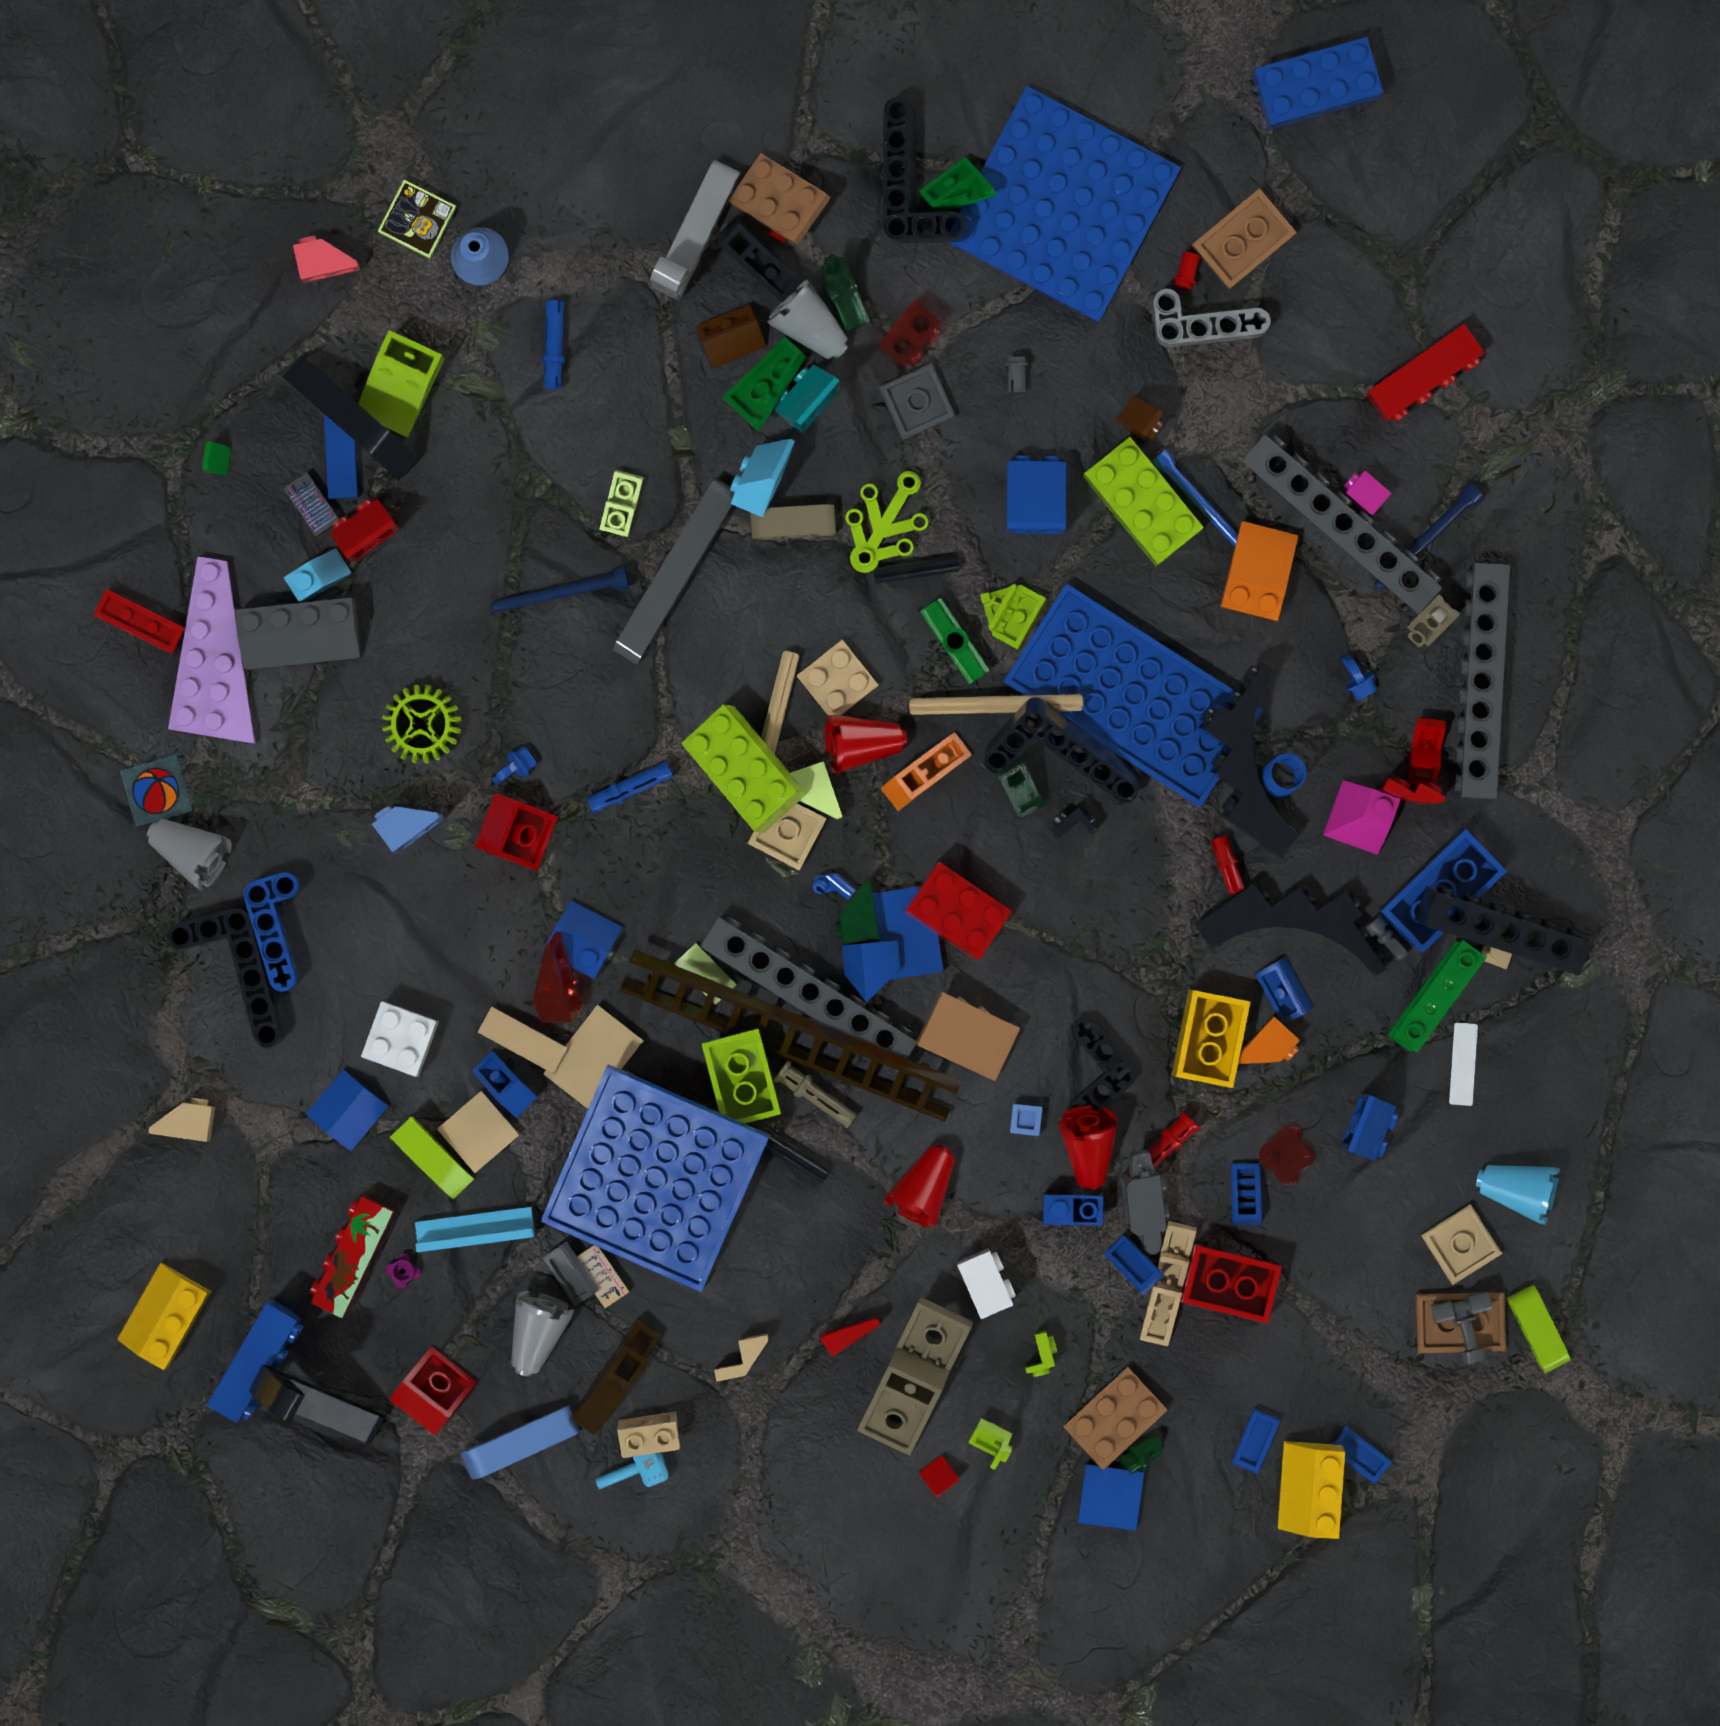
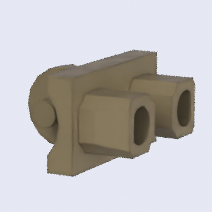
[1407,594,1460,647]

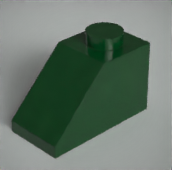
[835,881,879,944]

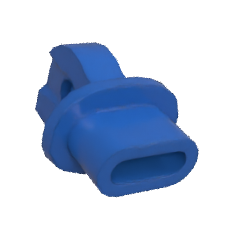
[1340,654,1377,701]
[492,746,537,786]

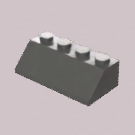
[235,597,361,670]

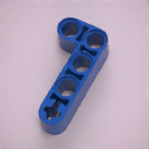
[243,872,301,992]

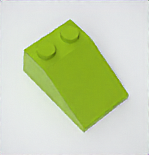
[702,1029,781,1124]

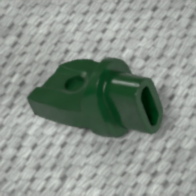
[1119,1434,1162,1475]

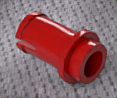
[1173,252,1201,291]

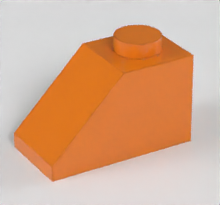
[1238,1016,1300,1064]

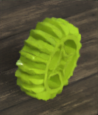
[382,685,461,764]

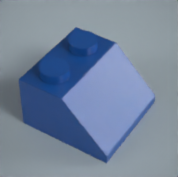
[542,900,623,979]

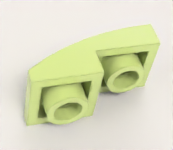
[599,470,644,537]

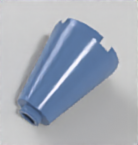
[450,227,509,286]

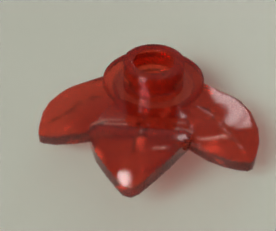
[1259,1126,1316,1185]

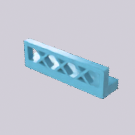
[415,1206,535,1252]

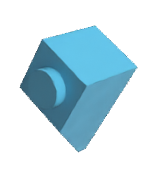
[283,548,352,603]

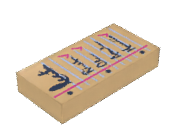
[577,1245,630,1308]

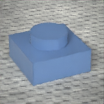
[1010,1104,1042,1136]

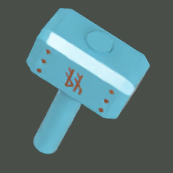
[595,1452,669,1490]

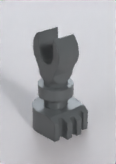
[1363,913,1408,961]

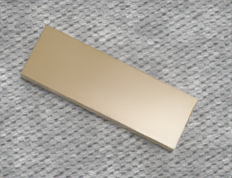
[478,1007,569,1074]

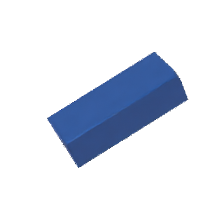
[1255,957,1313,1025]

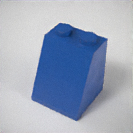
[1005,456,1066,535]

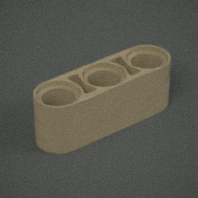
[750,504,836,540]

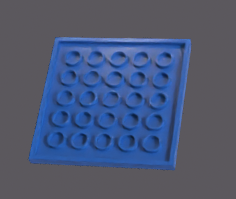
[947,86,1181,323]
[540,1064,770,1292]

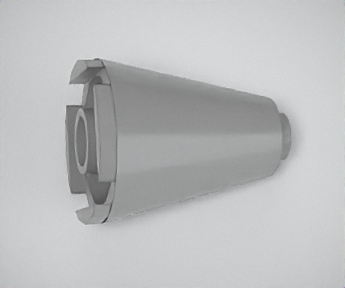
[767,279,848,359]
[147,819,231,890]
[511,1291,574,1377]

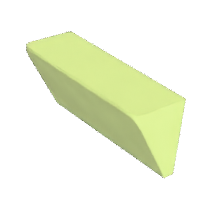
[674,943,737,1005]

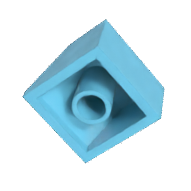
[730,439,795,517]

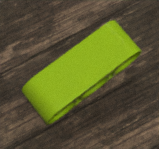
[1507,1285,1571,1374]

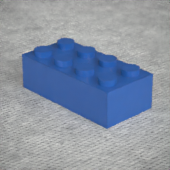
[1252,37,1383,131]
[1378,829,1507,953]
[206,1300,304,1423]

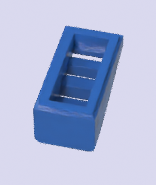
[1231,1163,1262,1225]

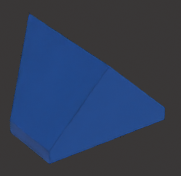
[842,940,902,1002]

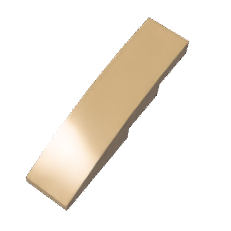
[1140,1221,1197,1347]

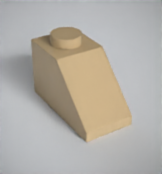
[148,1097,215,1142]

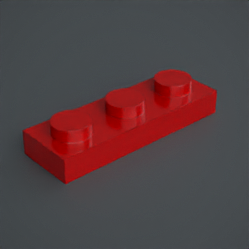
[93,589,185,654]

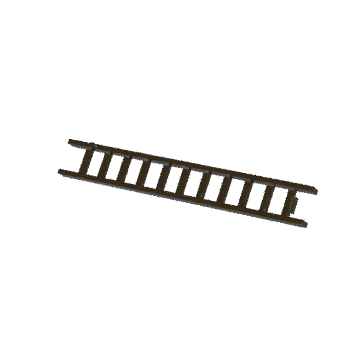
[619,949,962,1122]

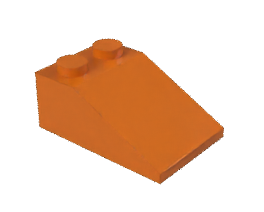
[1220,521,1298,621]

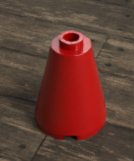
[824,714,907,773]
[1058,1105,1118,1190]
[883,1144,955,1229]

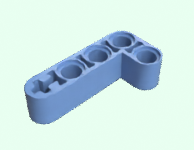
[460,1405,580,1480]

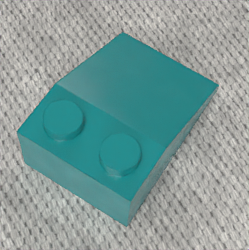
[775,365,840,435]

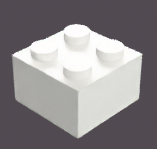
[361,1001,439,1077]
[956,1248,1016,1319]

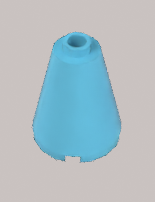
[1476,1165,1560,1225]

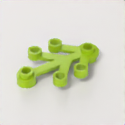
[845,471,928,573]

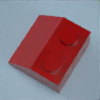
[330,499,400,563]
[474,793,558,871]
[389,1346,477,1436]

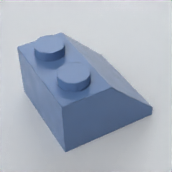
[372,806,445,854]

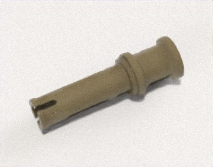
[773,1060,857,1128]

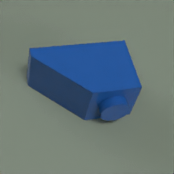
[471,1050,537,1118]

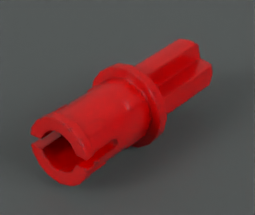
[1210,835,1244,894]

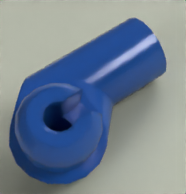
[812,873,857,900]

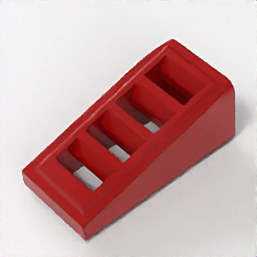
[819,1317,880,1356]

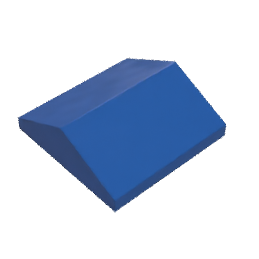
[306,1069,389,1151]

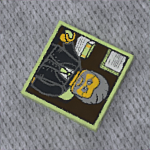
[378,180,457,259]

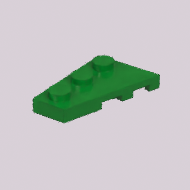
[722,337,806,432]

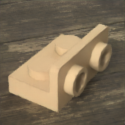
[617,1411,680,1458]

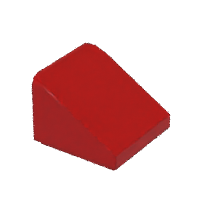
[918,1455,960,1497]

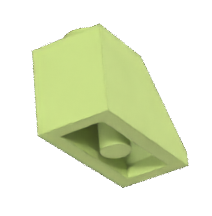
[790,761,843,820]

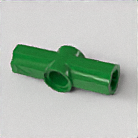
[920,598,990,685]

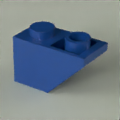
[1042,1193,1103,1225]

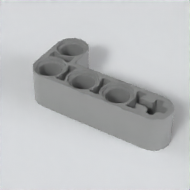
[1152,289,1271,347]

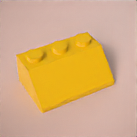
[1171,990,1250,1088]
[117,1263,212,1370]
[1277,1441,1345,1539]

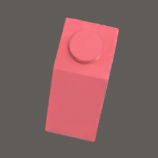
[293,236,360,283]

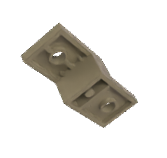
[857,1297,973,1456]

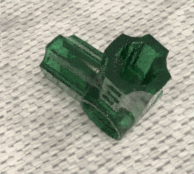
[821,254,870,332]

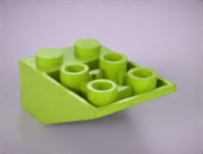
[358,330,445,438]

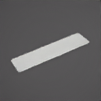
[1449,1023,1478,1106]

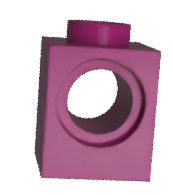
[1344,471,1392,517]

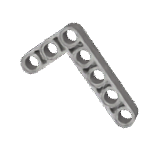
[650,160,741,301]

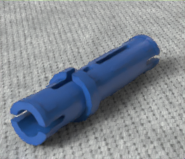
[542,300,565,390]
[586,761,673,814]

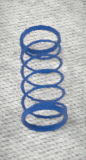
[1260,753,1307,798]

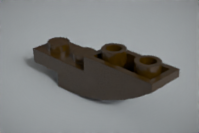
[570,1320,661,1435]

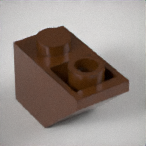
[1115,396,1164,443]

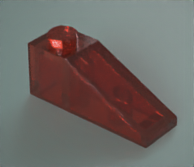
[533,932,583,1023]

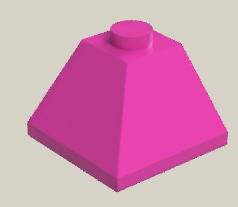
[1323,780,1401,855]

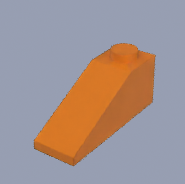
[880,732,972,811]

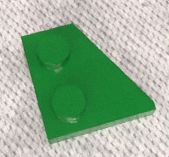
[919,157,997,212]

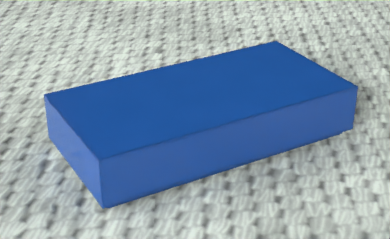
[1104,1233,1165,1296]
[1231,1408,1281,1474]
[1331,1425,1392,1484]

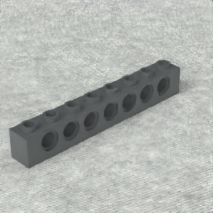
[1242,433,1442,614]
[1454,563,1510,800]
[700,916,917,1071]

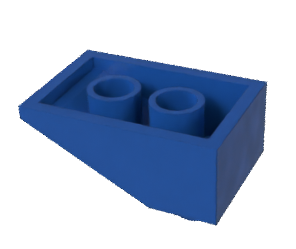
[1340,1093,1398,1161]

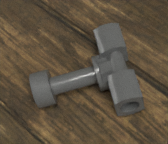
[1430,1291,1493,1364]

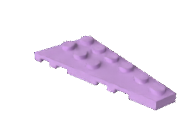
[168,556,256,744]

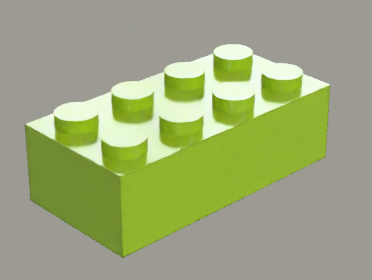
[1083,437,1204,567]
[681,704,807,832]

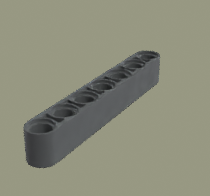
[612,477,734,665]

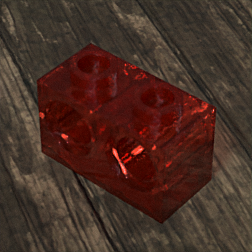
[878,300,943,370]

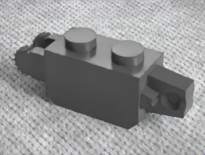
[1120,1150,1169,1255]

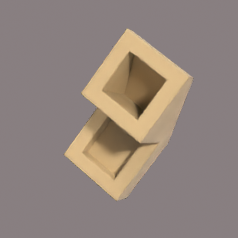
[714,1333,769,1382]

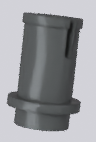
[1005,357,1028,393]

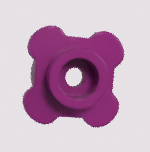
[385,1254,420,1289]

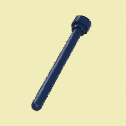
[1375,482,1485,590]
[491,566,630,612]

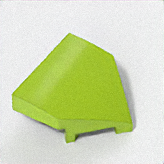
[980,584,1048,651]

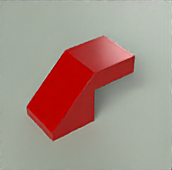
[1407,717,1446,785]

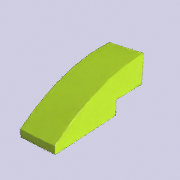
[390,1116,474,1200]

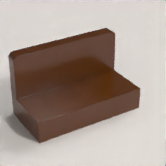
[695,304,766,368]

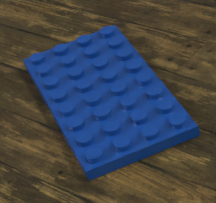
[1003,583,1264,808]

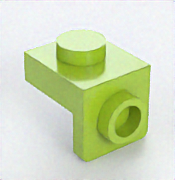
[1025,1330,1057,1377]
[968,1418,1013,1470]

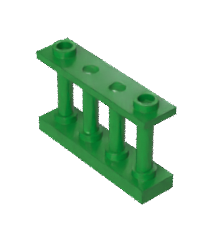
[1386,940,1487,1053]

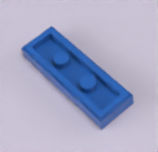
[324,414,358,500]

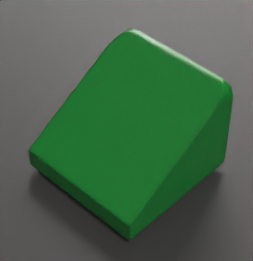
[202,441,231,476]

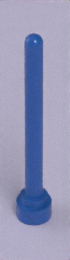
[1151,449,1238,547]

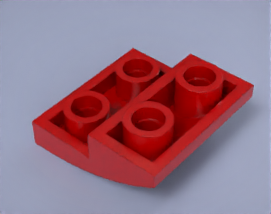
[1378,777,1446,805]

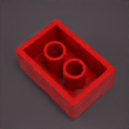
[903,862,1012,960]
[1180,1244,1282,1324]

